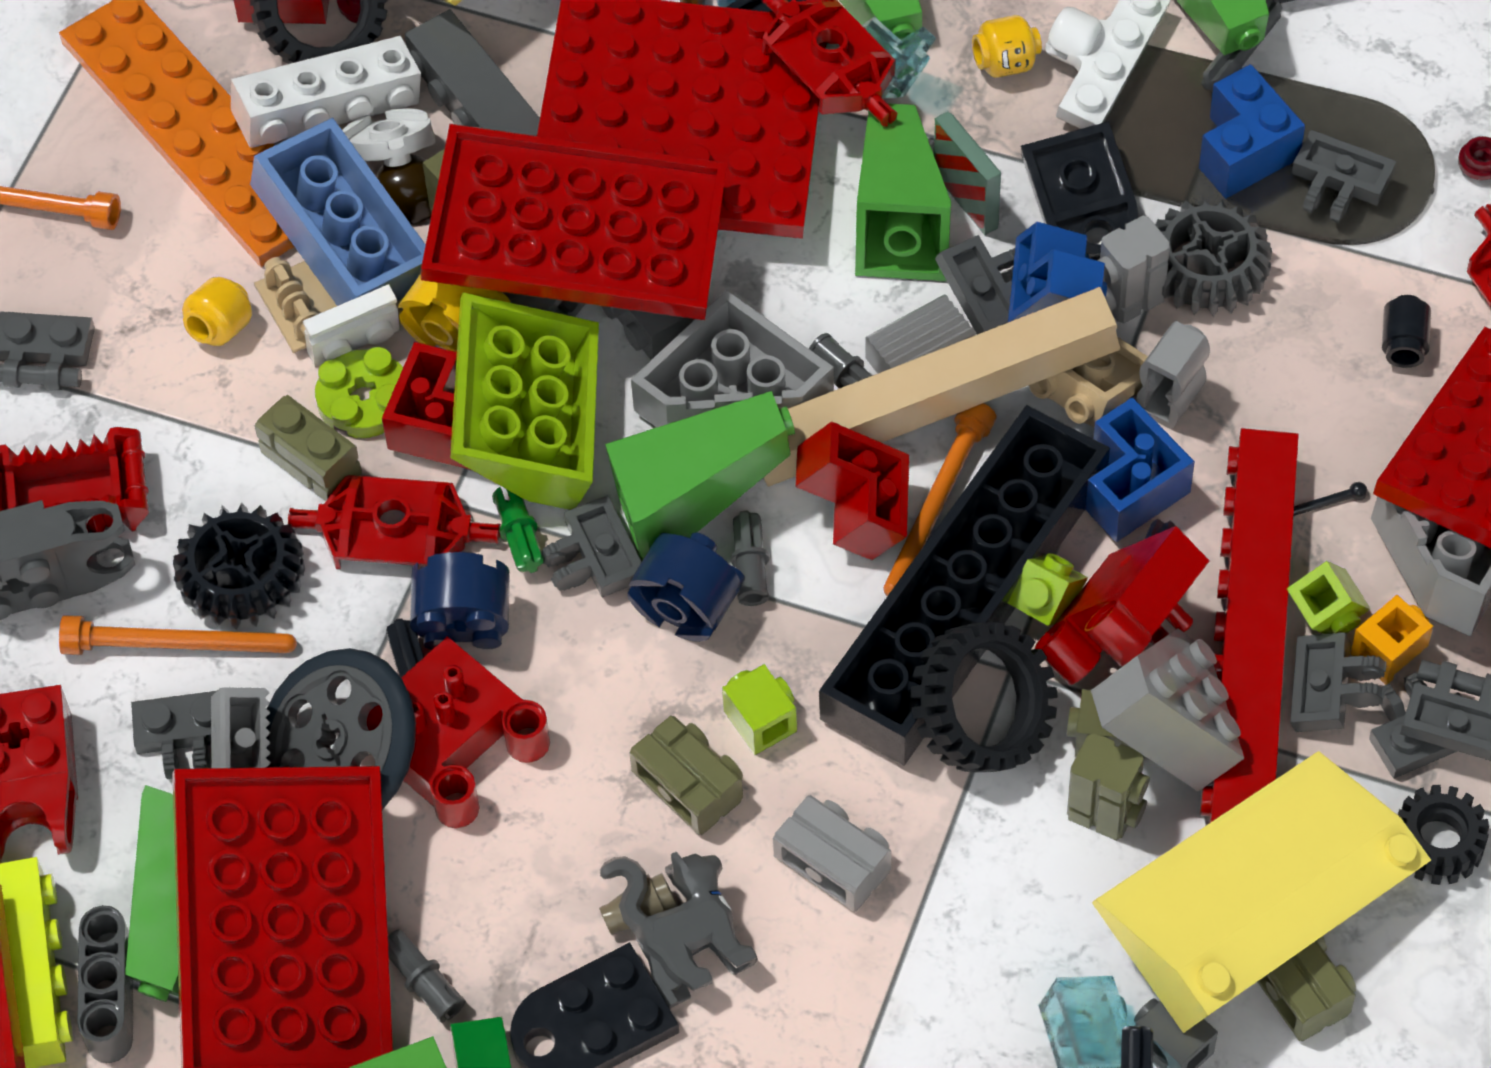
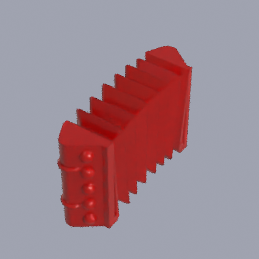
[0,427,149,533]

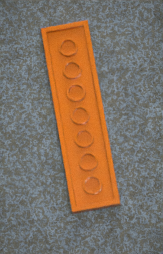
[59,0,294,267]

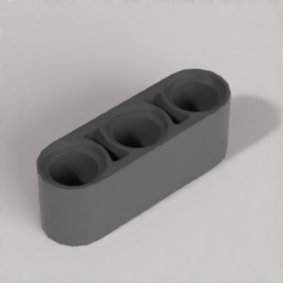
[77,905,133,1063]

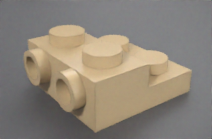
[1029,337,1148,428]

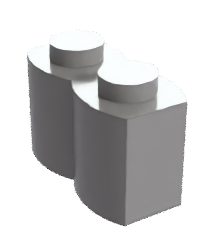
[1137,321,1210,429]

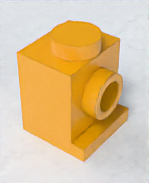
[1351,595,1433,685]

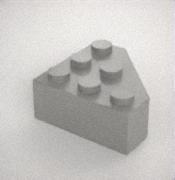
[631,290,834,428]
[1371,497,1491,637]
[1091,629,1244,791]

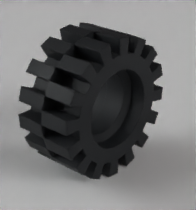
[1398,785,1489,885]

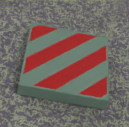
[934,111,1001,235]

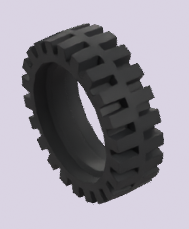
[250,0,388,64]
[911,622,1058,772]

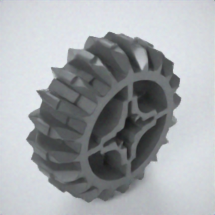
[1155,197,1272,317]

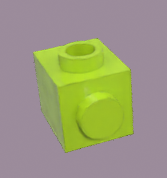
[1008,553,1088,626]
[1287,561,1371,634]
[722,664,797,755]

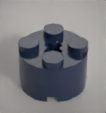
[627,532,745,642]
[410,552,510,650]

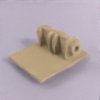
[254,257,337,353]

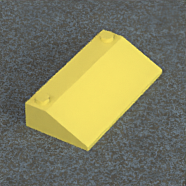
[1092,751,1431,1033]

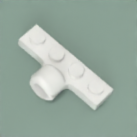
[1045,0,1171,129]

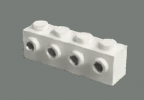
[231,36,421,148]

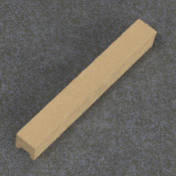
[764,287,1121,487]

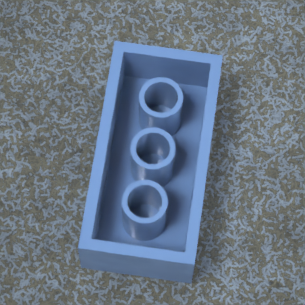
[250,118,426,306]

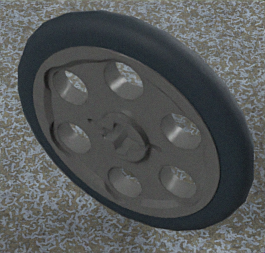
[266,648,416,810]

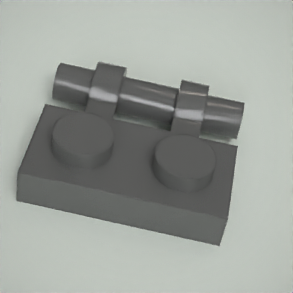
[0,311,95,390]
[1400,660,1491,761]

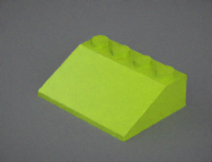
[450,292,599,510]

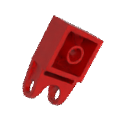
[0,685,78,863]

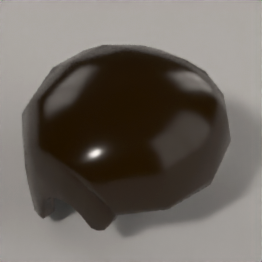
[375,154,431,224]

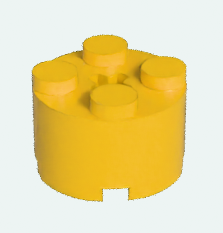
[398,274,511,352]

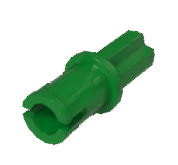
[492,487,544,573]

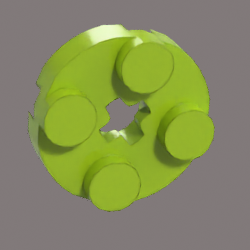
[315,347,403,438]

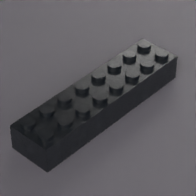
[819,405,1110,766]

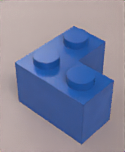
[1199,64,1305,199]
[1008,221,1107,322]
[1085,397,1195,542]

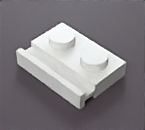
[303,284,400,367]

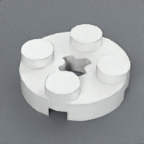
[342,108,435,167]

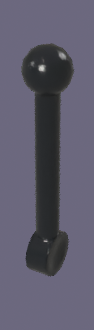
[1293,482,1368,516]

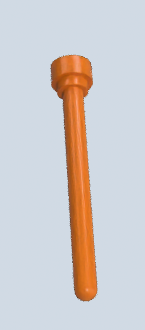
[0,186,121,230]
[883,403,997,596]
[59,615,297,655]

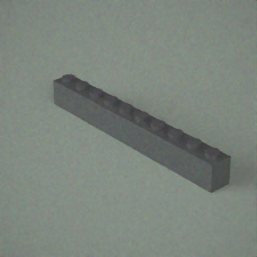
[405,9,695,360]

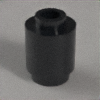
[1382,295,1431,368]

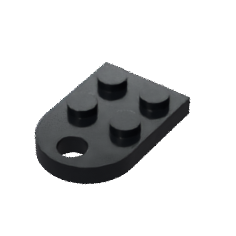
[1021,121,1138,260]
[510,942,679,1068]

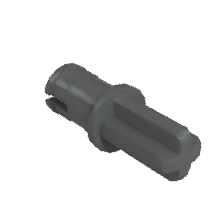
[809,333,872,388]
[731,510,769,606]
[388,929,466,1023]

